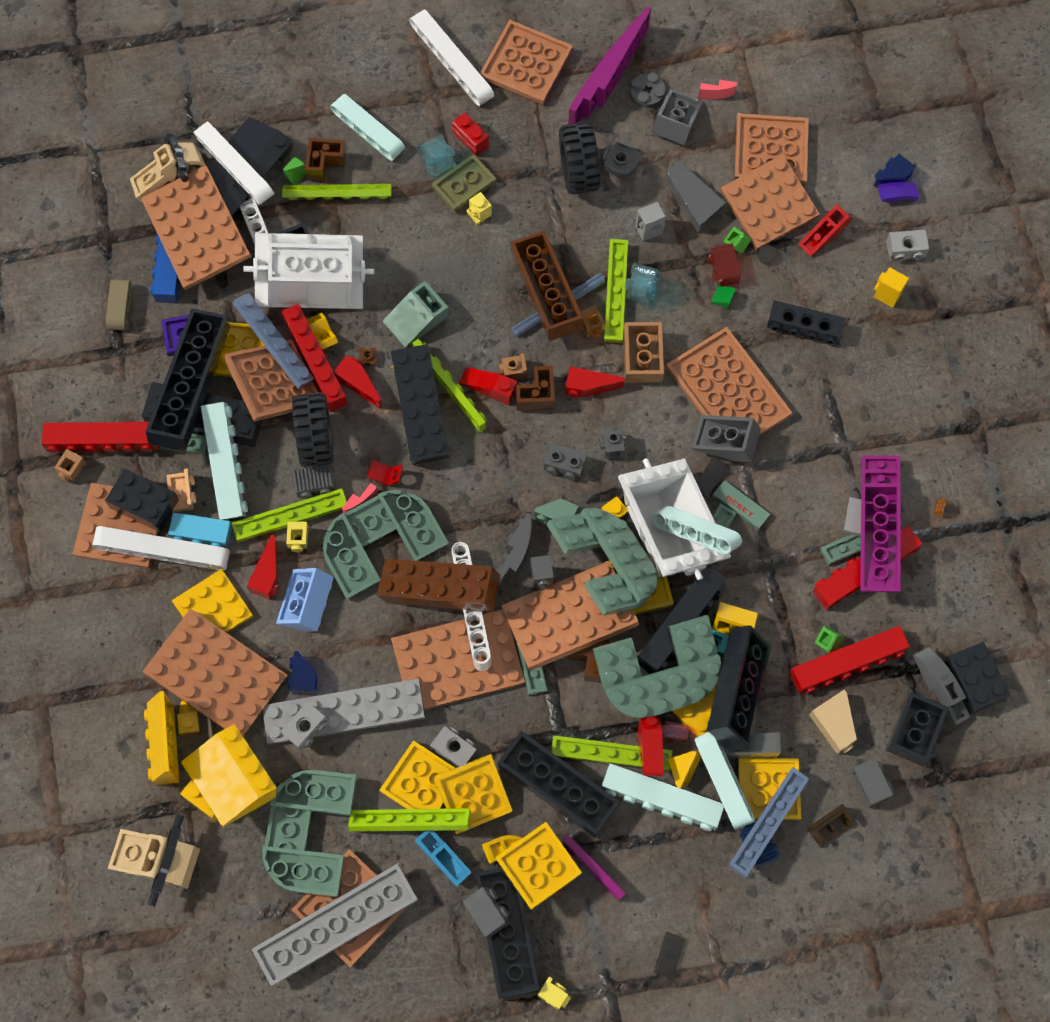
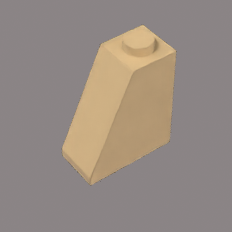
[809,690,857,754]

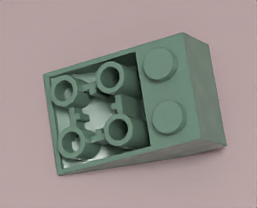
[382,281,449,348]

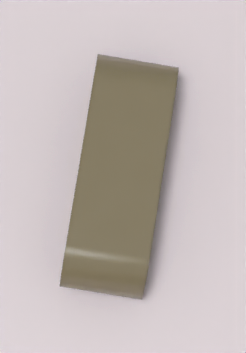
[106,279,132,330]

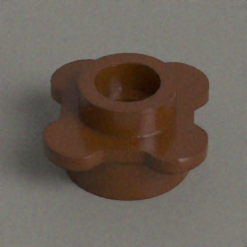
[359,347,377,366]

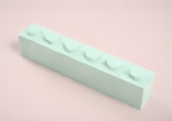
[201,402,248,520]
[601,763,724,832]

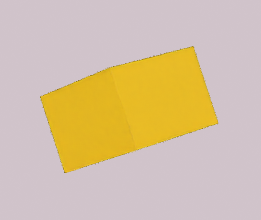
[668,750,701,788]

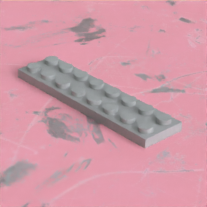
[263,678,425,745]
[252,864,418,987]

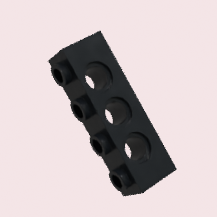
[767,300,846,345]

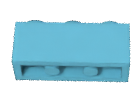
[168,512,233,549]

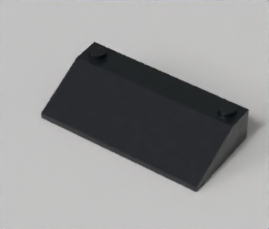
[208,117,293,220]

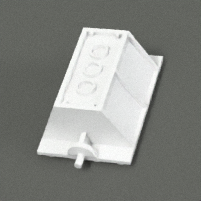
[244,233,374,309]
[618,458,731,581]

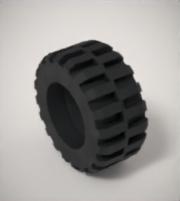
[559,122,601,195]
[292,392,334,468]

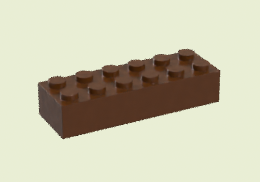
[510,230,584,341]
[377,559,500,612]

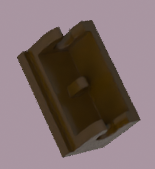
[807,804,854,848]

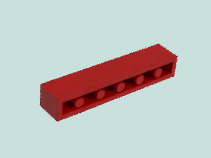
[282,304,347,412]
[41,422,159,453]
[813,526,922,611]
[789,625,910,694]

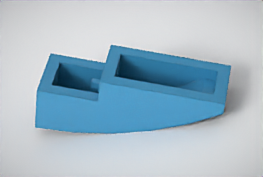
[414,830,472,887]

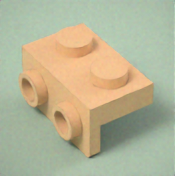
[166,468,197,513]

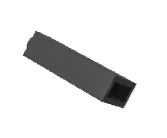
[665,161,726,233]
[722,732,781,760]

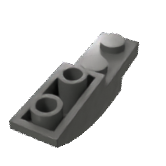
[495,513,531,588]
[913,647,970,726]

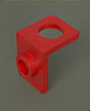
[367,460,403,487]

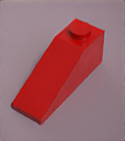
[798,204,853,257]
[333,355,382,409]
[565,366,625,398]
[459,367,517,406]
[247,535,279,600]
[637,716,664,776]

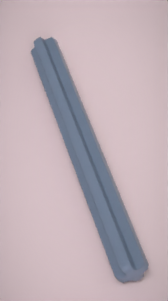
[512,273,605,337]

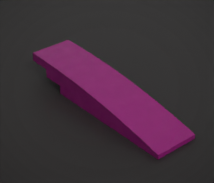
[568,6,652,124]
[860,455,901,593]

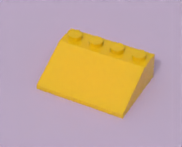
[144,691,180,786]
[181,724,277,827]

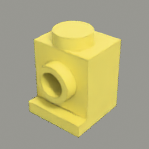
[466,192,492,225]
[286,522,309,552]
[538,977,571,1010]

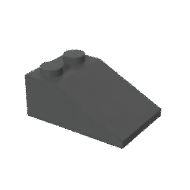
[651,89,703,145]
[692,415,761,462]

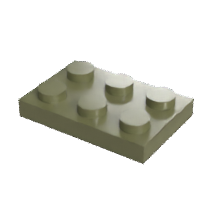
[431,154,496,212]

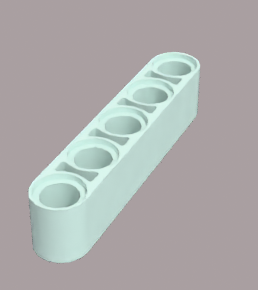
[330,94,405,161]
[652,506,742,555]
[695,732,755,830]

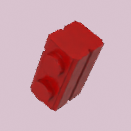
[452,112,489,156]

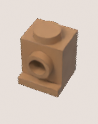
[499,353,527,380]
[54,449,87,482]

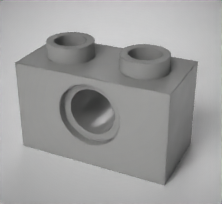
[635,202,667,242]
[886,230,929,261]
[281,701,329,751]
[430,726,477,768]

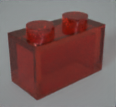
[708,243,741,287]

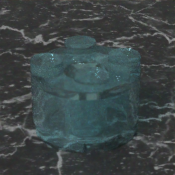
[417,134,456,177]
[625,263,661,305]

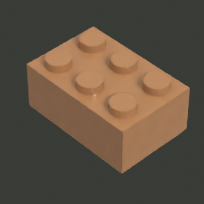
[623,322,664,383]

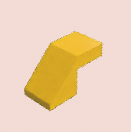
[307,313,338,350]

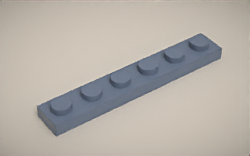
[232,293,315,389]
[728,767,809,878]

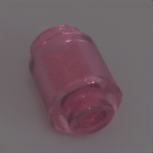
[661,721,689,743]

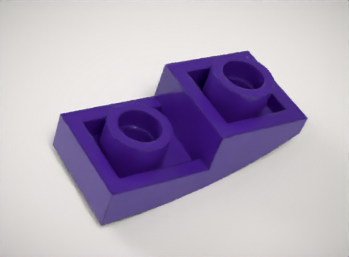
[878,182,919,204]

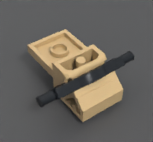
[130,133,205,202]
[108,814,200,907]

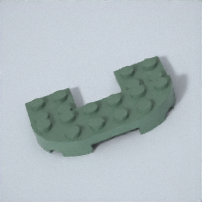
[323,490,449,599]
[547,508,657,616]
[593,615,721,718]
[262,770,357,898]

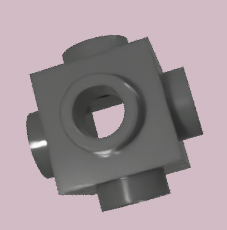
[599,428,627,459]

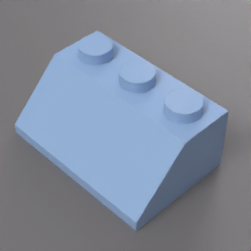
[276,568,334,632]

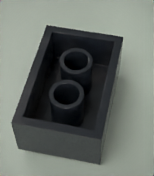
[105,468,179,532]
[944,642,1011,715]
[886,692,948,766]

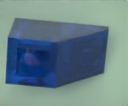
[873,154,916,188]
[288,651,318,695]

